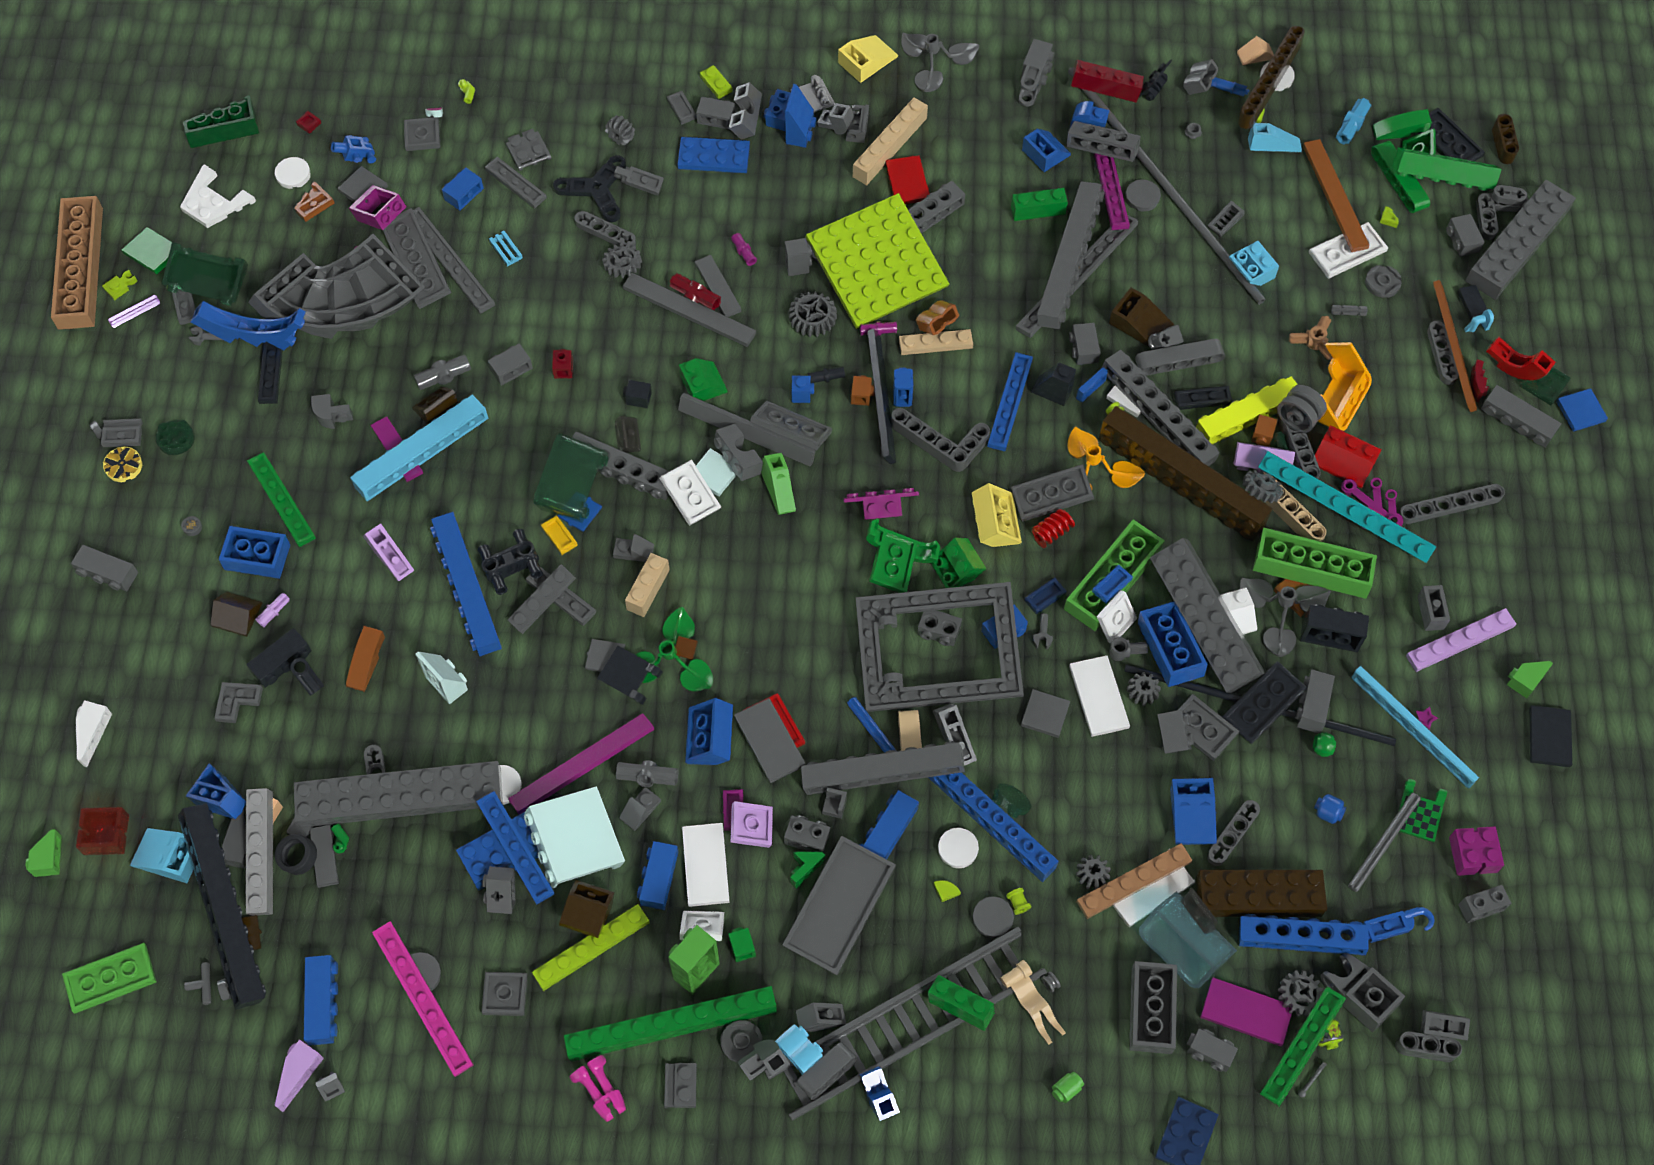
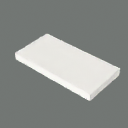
[1309,222,1388,279]
[1069,656,1130,737]
[682,823,729,907]
[1113,849,1195,927]

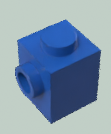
[792,376,814,403]

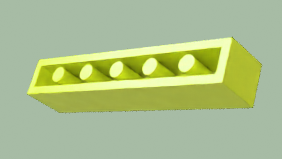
[1196,376,1298,444]

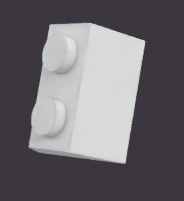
[1221,588,1257,634]

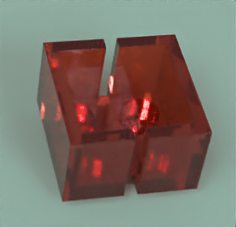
[76,807,129,855]

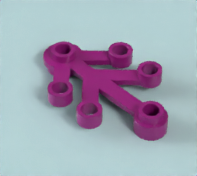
[1341,478,1403,529]

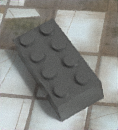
[1129,961,1177,1054]

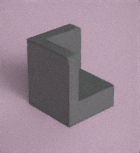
[822,788,847,819]

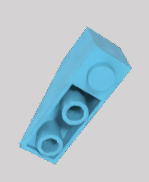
[1248,123,1302,152]

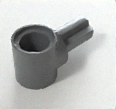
[1109,637,1148,661]

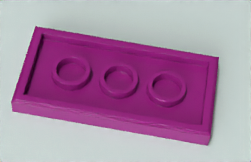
[1200,977,1292,1047]

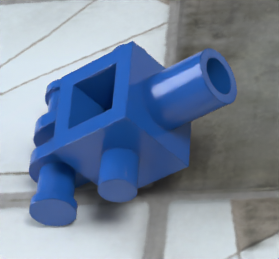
[331,135,376,163]

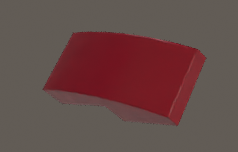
[1470,359,1489,402]

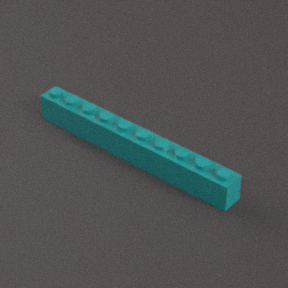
[1258,451,1436,563]

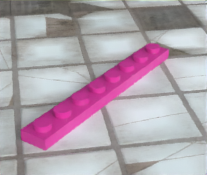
[372,921,474,1077]

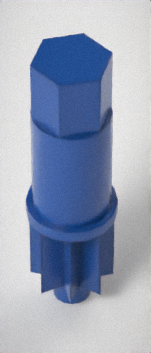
[1211,77,1249,96]

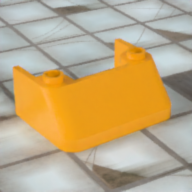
[1317,342,1372,431]

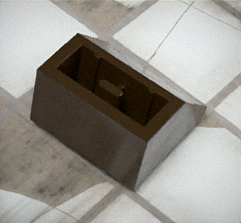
[559,880,615,938]

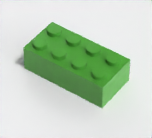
[669,925,720,995]

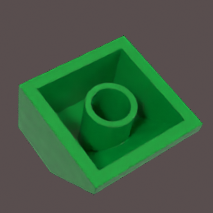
[679,358,728,401]

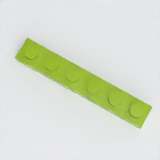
[532,904,650,991]

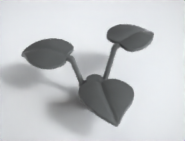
[901,33,979,92]
[1240,578,1331,657]

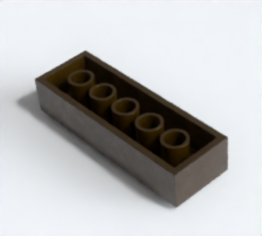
[1196,870,1327,917]

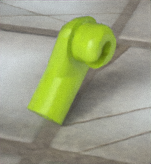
[458,79,475,104]

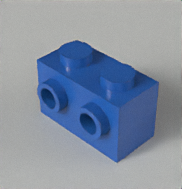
[764,89,791,131]

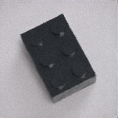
[1300,604,1369,653]

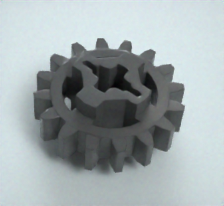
[602,243,642,278]
[1242,470,1284,503]
[1278,971,1324,1017]

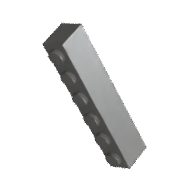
[246,788,273,916]

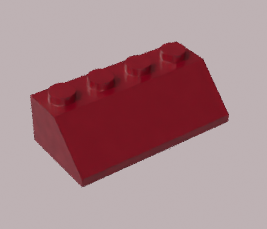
[1071,60,1144,103]

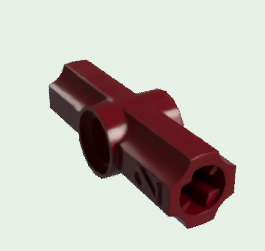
[670,273,721,310]

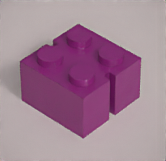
[1449,826,1504,876]

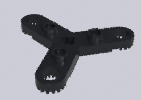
[553,155,626,222]

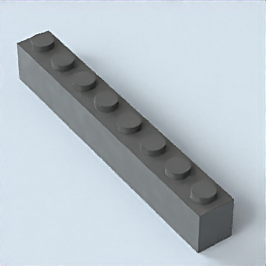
[801,741,965,795]

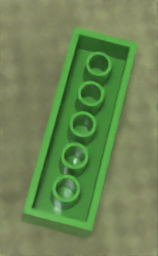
[1064,519,1164,631]
[1253,528,1377,599]

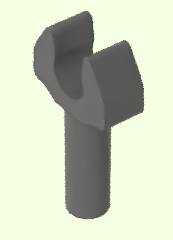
[189,326,224,346]
[1033,614,1053,650]

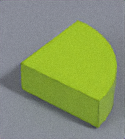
[1380,206,1399,228]
[933,881,961,902]

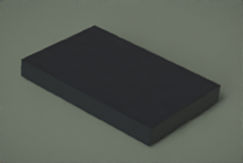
[1529,705,1573,767]

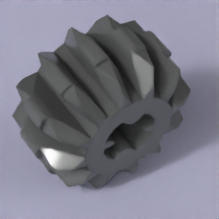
[605,115,635,145]
[1127,672,1161,706]
[1076,854,1111,890]

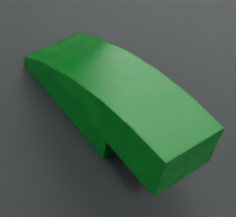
[1372,109,1432,140]

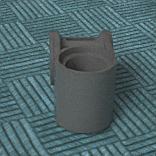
[1148,325,1184,350]

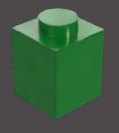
[728,927,756,962]

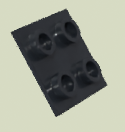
[1139,60,1172,101]

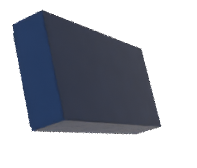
[1024,578,1067,614]

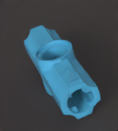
[1336,98,1371,145]

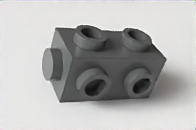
[1186,1029,1238,1072]

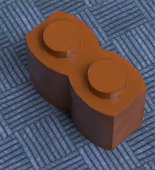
[916,300,959,335]

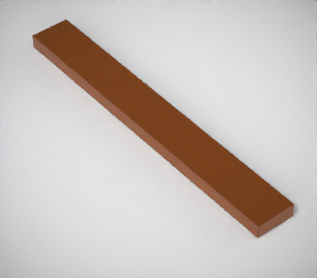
[1303,139,1369,252]
[1433,280,1477,412]

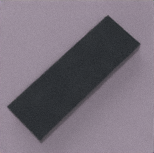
[1174,386,1232,410]

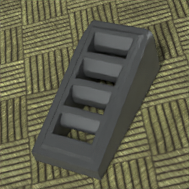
[1207,201,1245,237]

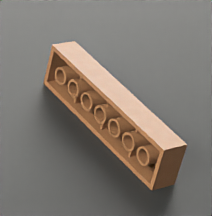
[51,196,103,329]

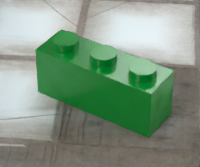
[1011,188,1068,221]
[928,975,995,1031]

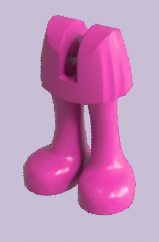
[569,1055,626,1122]

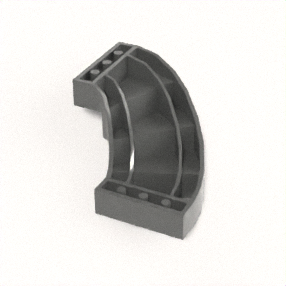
[248,234,425,339]

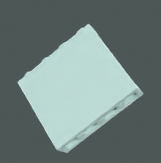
[524,786,625,888]

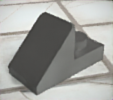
[613,534,654,562]
[619,787,661,831]

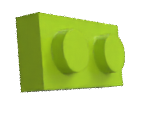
[700,65,733,99]

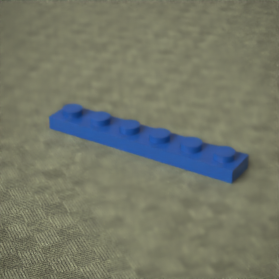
[987,352,1033,451]
[476,791,554,905]

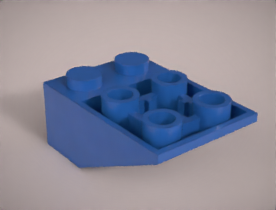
[1170,778,1217,845]

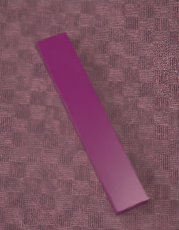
[1094,153,1130,230]

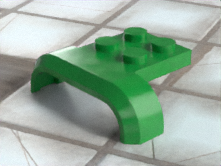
[866,518,940,593]

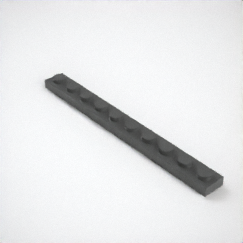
[1016,215,1138,338]

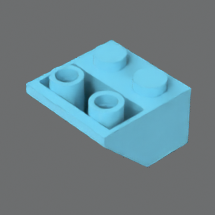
[1229,241,1279,286]

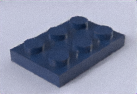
[1155,1097,1219,1165]

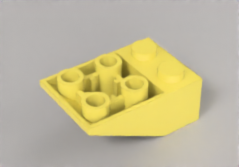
[838,35,898,83]

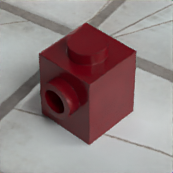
[552,349,573,379]

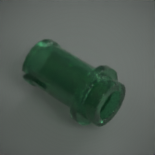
[1272,432,1289,450]

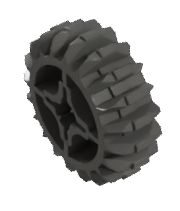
[789,291,837,337]

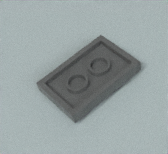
[1177,694,1239,761]

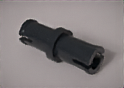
[807,366,845,383]

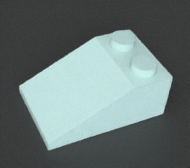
[416,652,468,704]

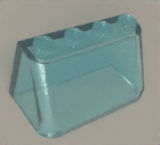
[1139,891,1237,988]

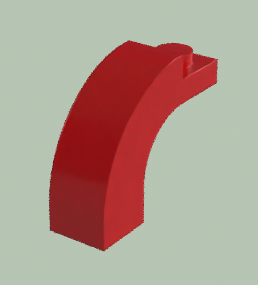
[1486,337,1556,380]

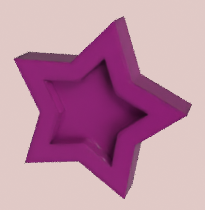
[1416,706,1438,729]

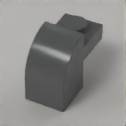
[817,103,854,135]
[311,394,353,429]
[737,1040,790,1080]

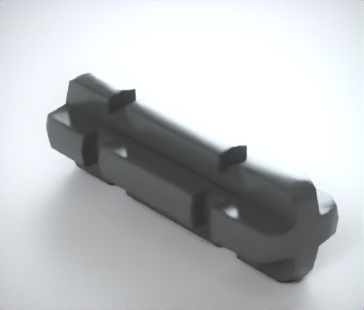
[1331,305,1367,316]

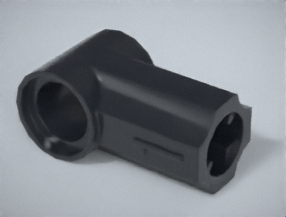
[290,658,324,696]

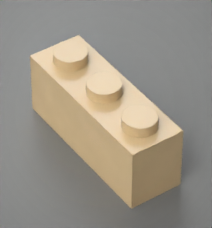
[625,553,669,617]

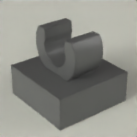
[315,1072,345,1102]

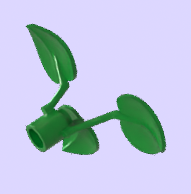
[635,607,713,692]

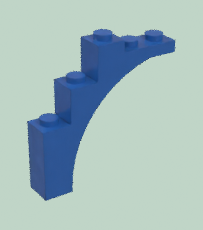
[190,301,306,351]

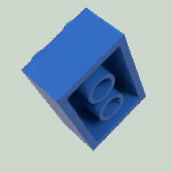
[219,526,290,578]

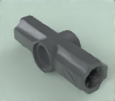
[414,355,471,390]
[616,760,679,787]

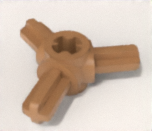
[1289,316,1332,360]

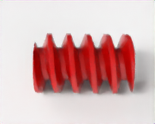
[1032,509,1075,548]

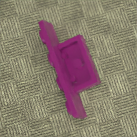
[843,488,919,519]

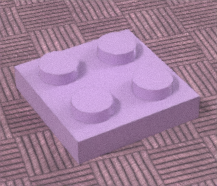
[731,801,773,848]

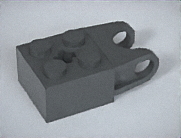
[1018,39,1055,107]
[1321,953,1405,1033]

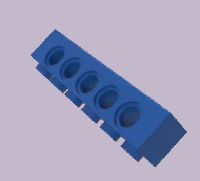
[1239,914,1369,955]

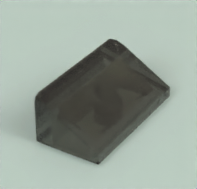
[615,416,641,453]
[1181,888,1217,934]

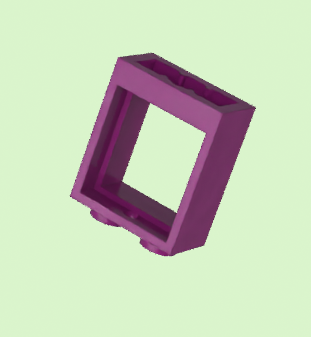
[349,185,406,230]

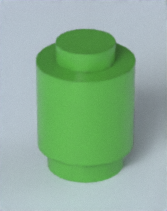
[1052,1072,1084,1103]

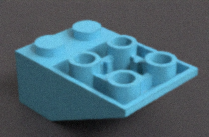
[130,828,193,883]

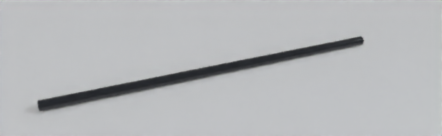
[1124,664,1396,746]

